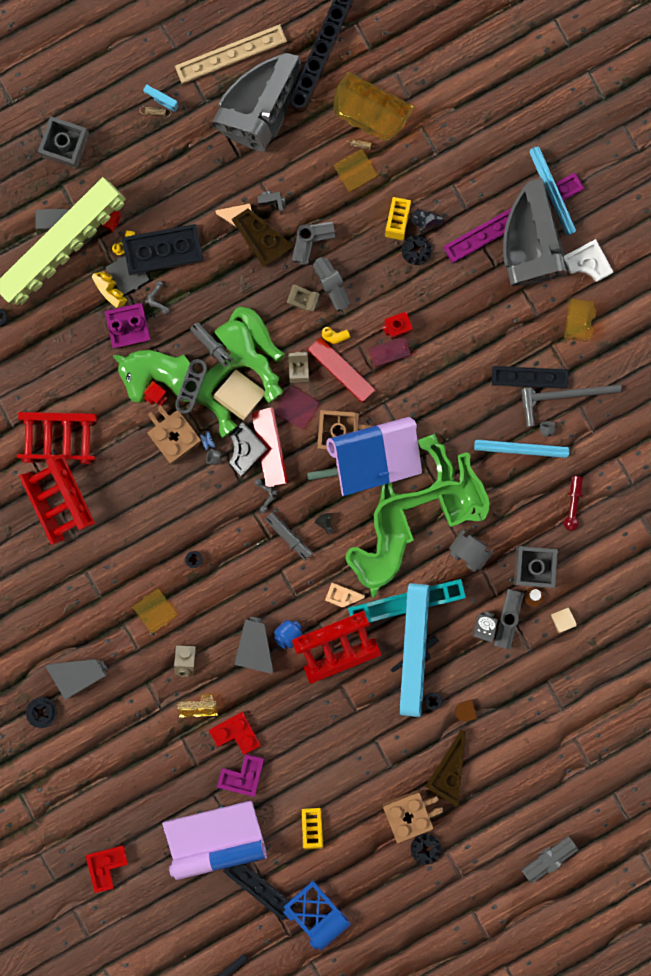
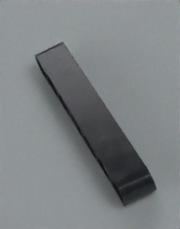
[291,0,353,113]

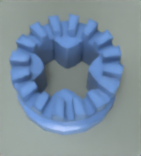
[200,432,215,451]

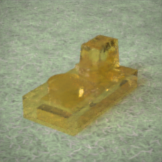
[177,693,218,717]

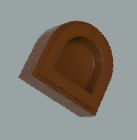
[455,700,477,721]

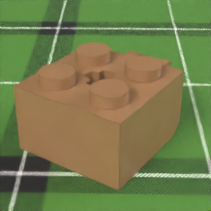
[147,405,202,465]
[317,410,373,451]
[382,790,443,843]

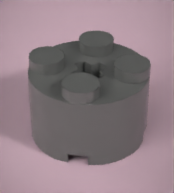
[449,529,494,572]

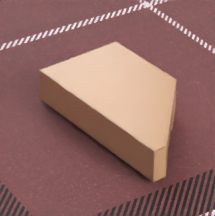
[216,204,251,227]
[325,583,365,607]

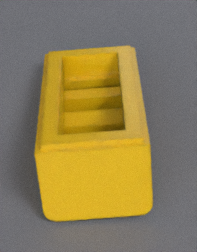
[385,197,411,240]
[302,808,323,850]

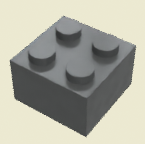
[38,116,89,169]
[514,546,558,588]

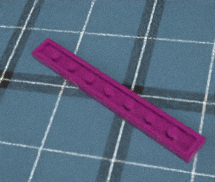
[443,172,584,264]

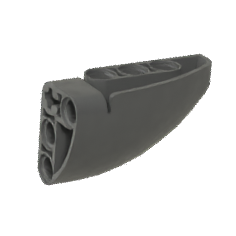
[212,53,301,152]
[503,178,567,286]

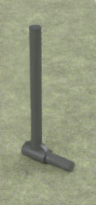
[521,385,621,427]

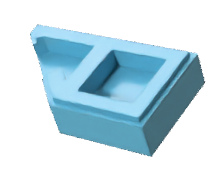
[143,84,179,112]

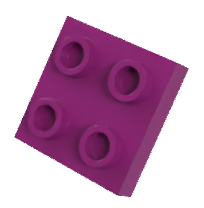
[105,303,151,349]

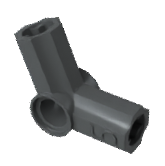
[292,222,335,265]
[313,257,351,310]

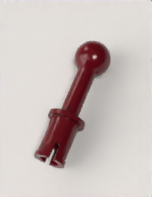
[563,476,583,531]

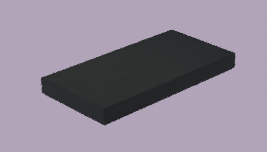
[121,224,204,276]

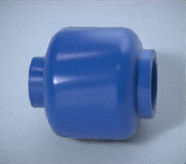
[274,620,302,649]

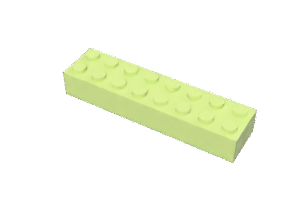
[0,177,126,305]

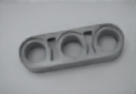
[176,359,208,414]

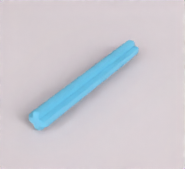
[529,146,576,236]
[474,440,569,458]

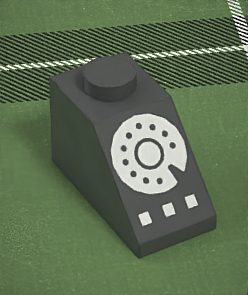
[471,611,497,642]

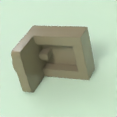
[287,285,320,311]
[288,352,309,383]
[174,646,196,677]

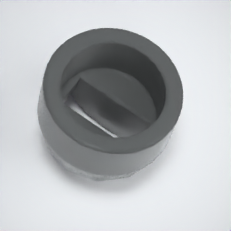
[540,421,555,437]
[206,449,222,465]

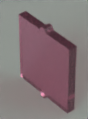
[275,386,319,430]

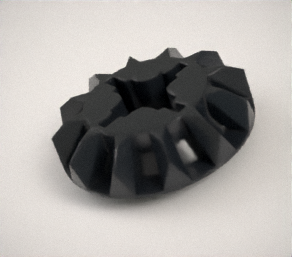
[401,235,432,265]
[26,697,57,728]
[410,833,441,865]

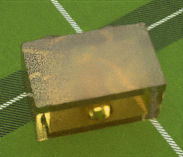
[564,299,596,342]

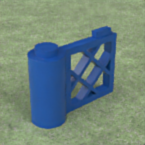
[283,880,351,951]

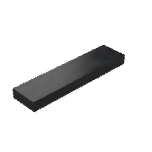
[491,366,569,389]
[223,864,295,921]

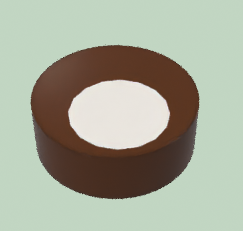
[523,587,543,607]

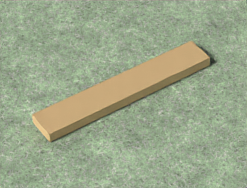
[175,24,287,85]

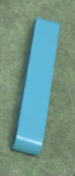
[400,583,430,717]

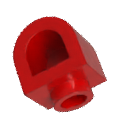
[143,381,169,406]

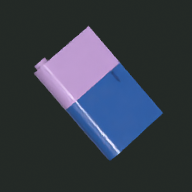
[327,417,422,496]

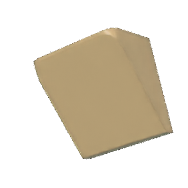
[551,608,577,633]

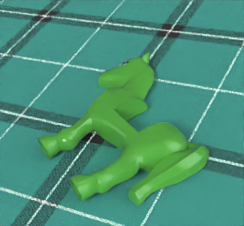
[113,306,285,438]
[345,434,490,598]

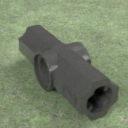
[494,589,524,649]
[521,836,578,884]

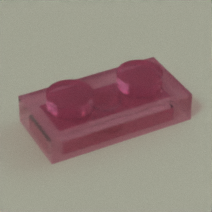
[368,337,411,367]

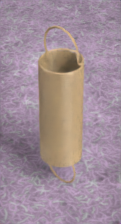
[140,106,171,117]
[346,139,375,149]

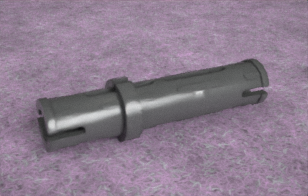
[190,323,233,367]
[265,512,313,561]

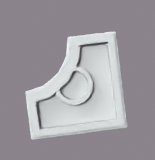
[563,239,614,282]

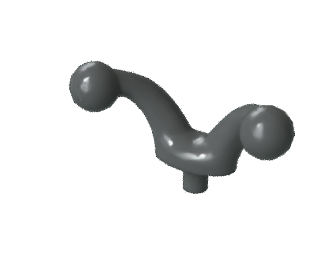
[145,281,169,315]
[254,478,278,513]

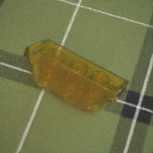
[333,72,415,141]

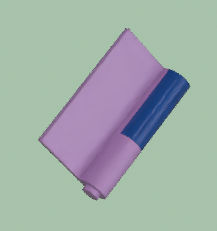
[162,800,267,880]

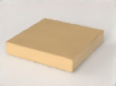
[213,370,265,421]

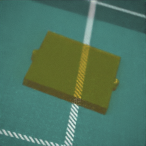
[333,149,378,192]
[133,588,178,634]

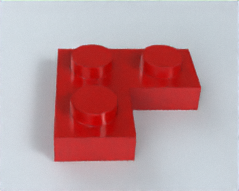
[208,711,261,755]
[85,845,129,893]

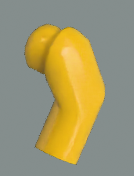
[112,231,135,255]
[322,327,350,344]

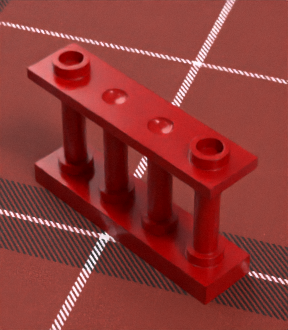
[17,412,98,464]
[19,454,95,545]
[292,611,381,684]

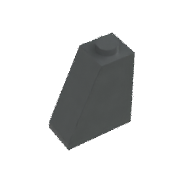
[234,616,273,674]
[46,659,108,700]

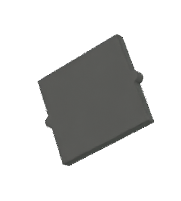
[106,256,150,296]

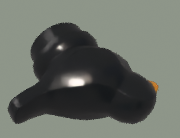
[411,209,444,234]

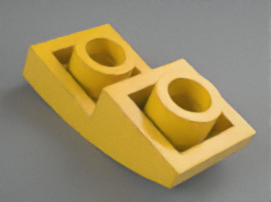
[92,272,127,308]

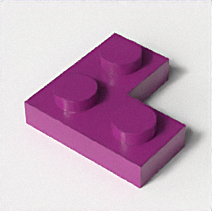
[217,754,264,797]

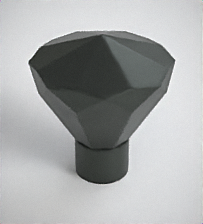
[314,513,334,535]

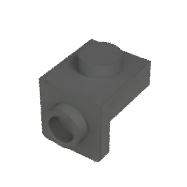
[257,191,286,215]

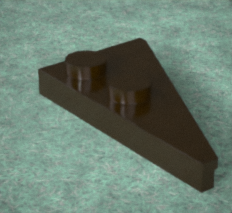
[425,729,465,807]

